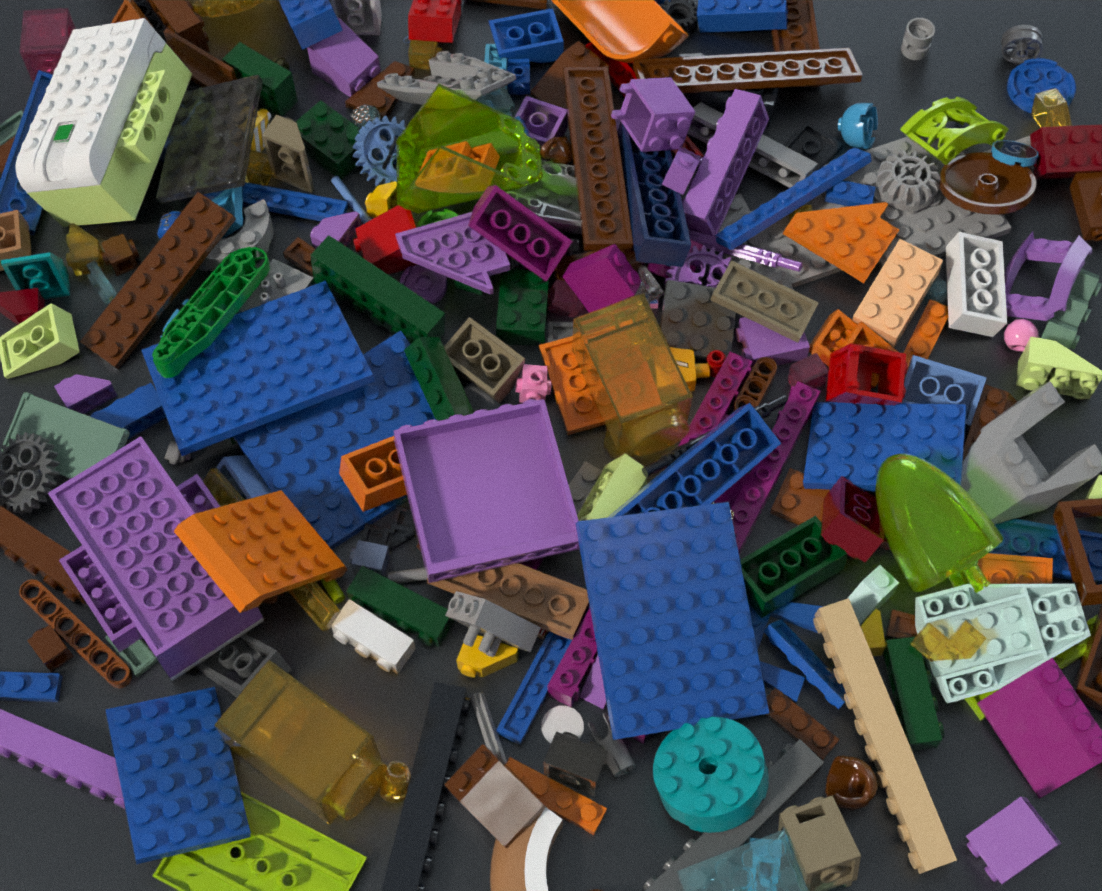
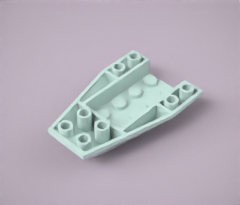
[915,584,1091,703]

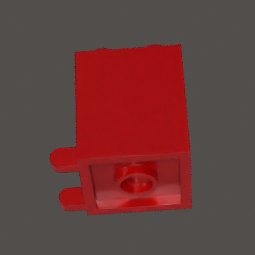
[826,343,908,405]

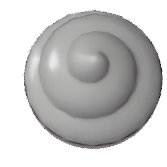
[164,440,191,465]

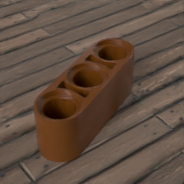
[733,357,777,412]

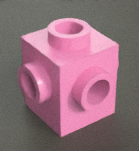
[515,364,551,403]

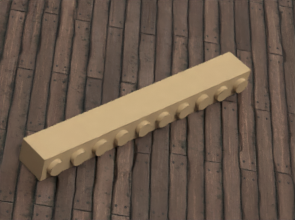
[813,598,957,874]

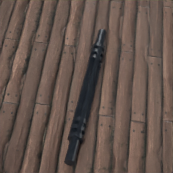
[642,395,788,477]

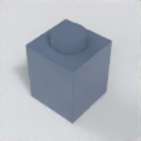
[349,540,391,577]

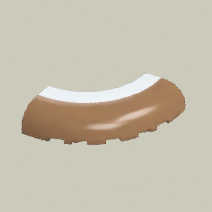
[490,807,563,891]

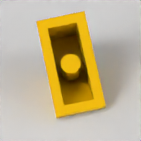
[365,181,402,218]
[456,635,518,677]

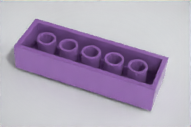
[682,89,769,236]

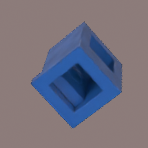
[507,59,530,95]

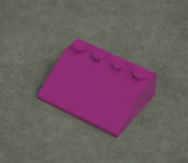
[977,658,1102,799]

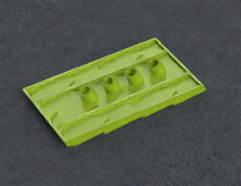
[152,791,367,891]

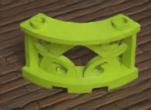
[900,97,1009,165]

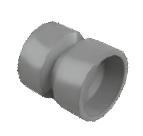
[901,18,935,60]

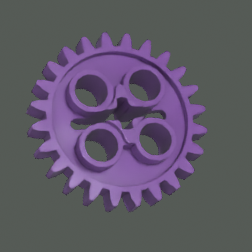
[664,245,731,288]

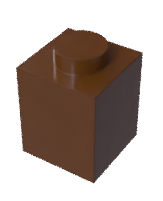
[27,625,74,673]

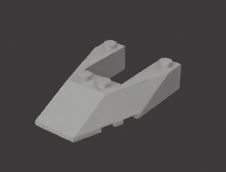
[949,382,1102,530]

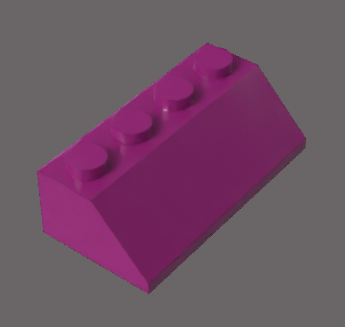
[468,185,572,281]

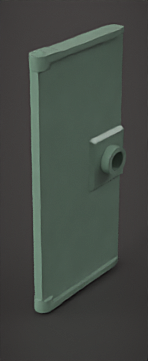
[1,392,130,479]

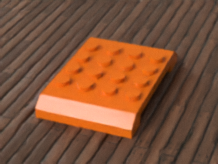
[174,490,348,613]

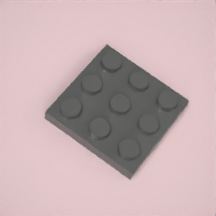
[658,280,736,360]

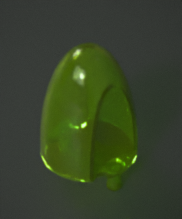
[875,453,1004,593]

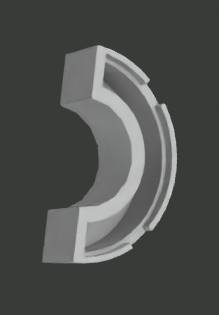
[198,199,274,272]

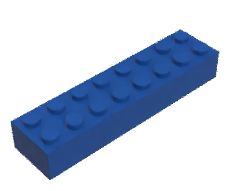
[607,403,781,518]

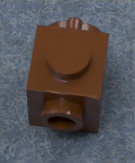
[101,234,140,276]

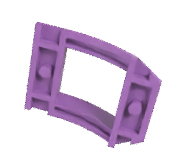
[1004,231,1092,321]

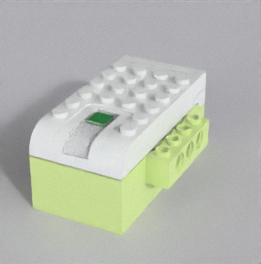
[15,18,192,227]

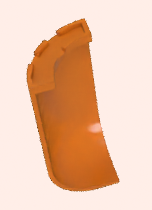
[552,0,688,63]

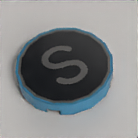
[991,140,1038,167]

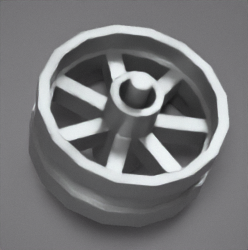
[1001,25,1043,64]

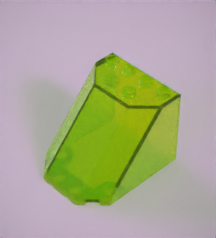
[396,84,543,213]

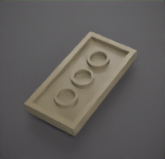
[710,260,819,343]

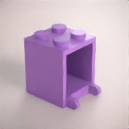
[611,77,695,152]

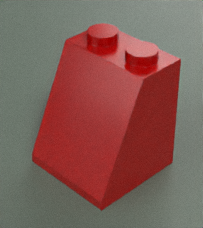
[353,201,418,274]

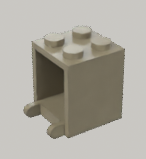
[778,795,861,891]

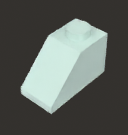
[847,565,899,625]

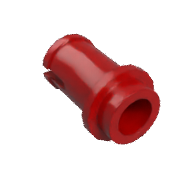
[707,350,726,378]

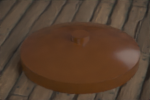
[939,152,1036,215]

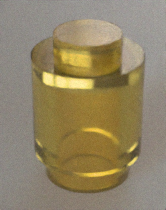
[380,761,411,803]

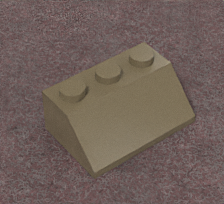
[262,115,315,193]
[444,317,526,404]

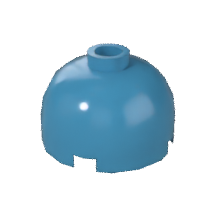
[838,103,878,149]

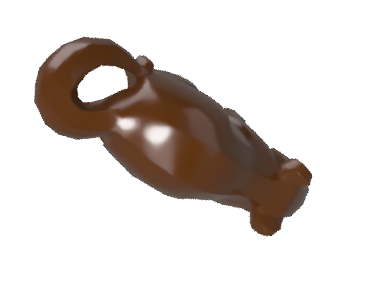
[540,136,574,166]

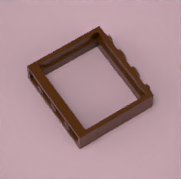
[1053,498,1102,606]

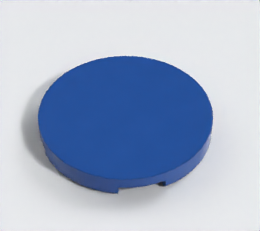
[1007,58,1076,116]

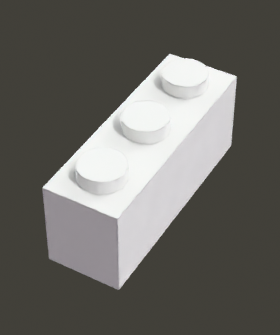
[330,599,416,674]

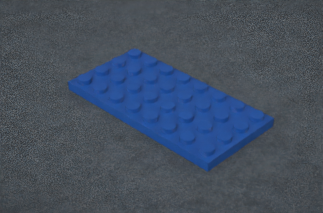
[234,331,436,513]

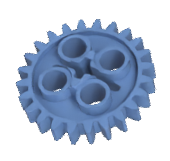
[353,116,426,189]

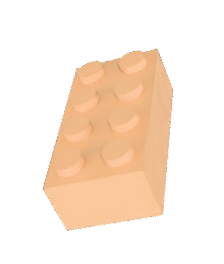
[852,239,943,348]

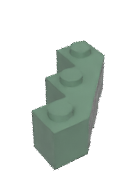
[1040,269,1102,349]

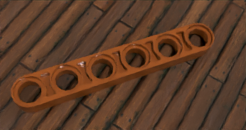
[19,579,132,689]

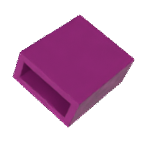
[563,244,642,313]

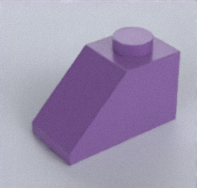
[310,211,361,249]
[54,374,117,414]

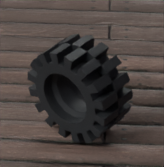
[661,0,698,36]

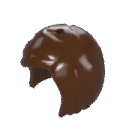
[825,755,878,810]

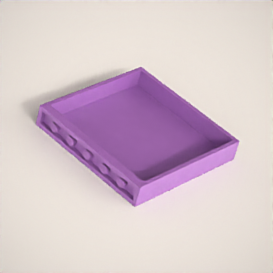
[394,399,580,583]

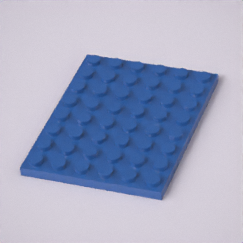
[141,281,375,456]
[575,502,769,740]

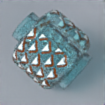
[351,104,381,129]

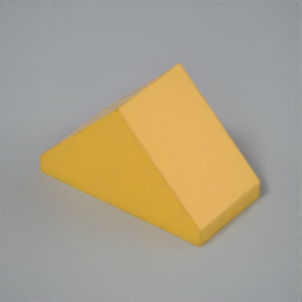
[860,609,886,656]

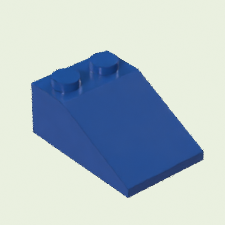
[489,8,564,63]

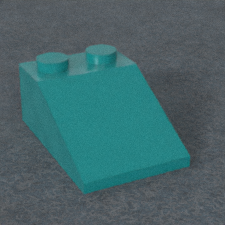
[1,252,70,300]

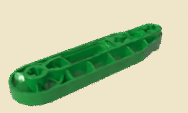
[152,247,270,378]

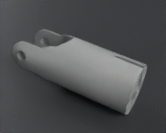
[588,712,636,777]

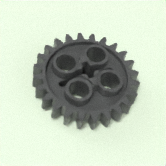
[0,432,60,515]

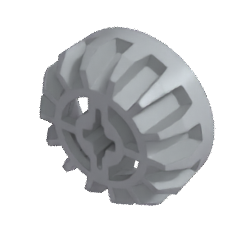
[876,150,940,211]

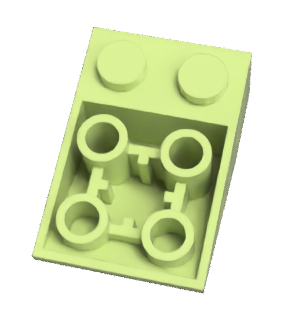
[1016,337,1102,399]

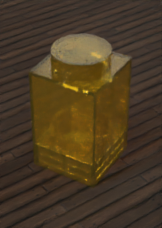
[572,293,693,456]
[214,660,388,825]

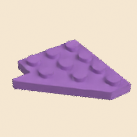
[395,212,510,294]

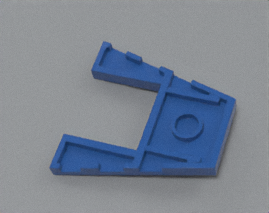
[748,602,824,703]

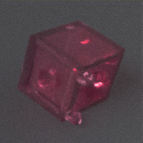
[20,8,76,81]

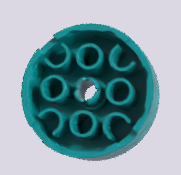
[653,716,769,833]

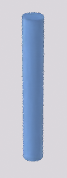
[331,176,372,224]

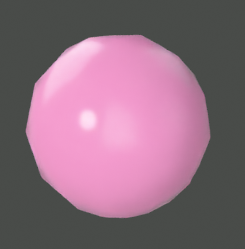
[1004,319,1039,352]

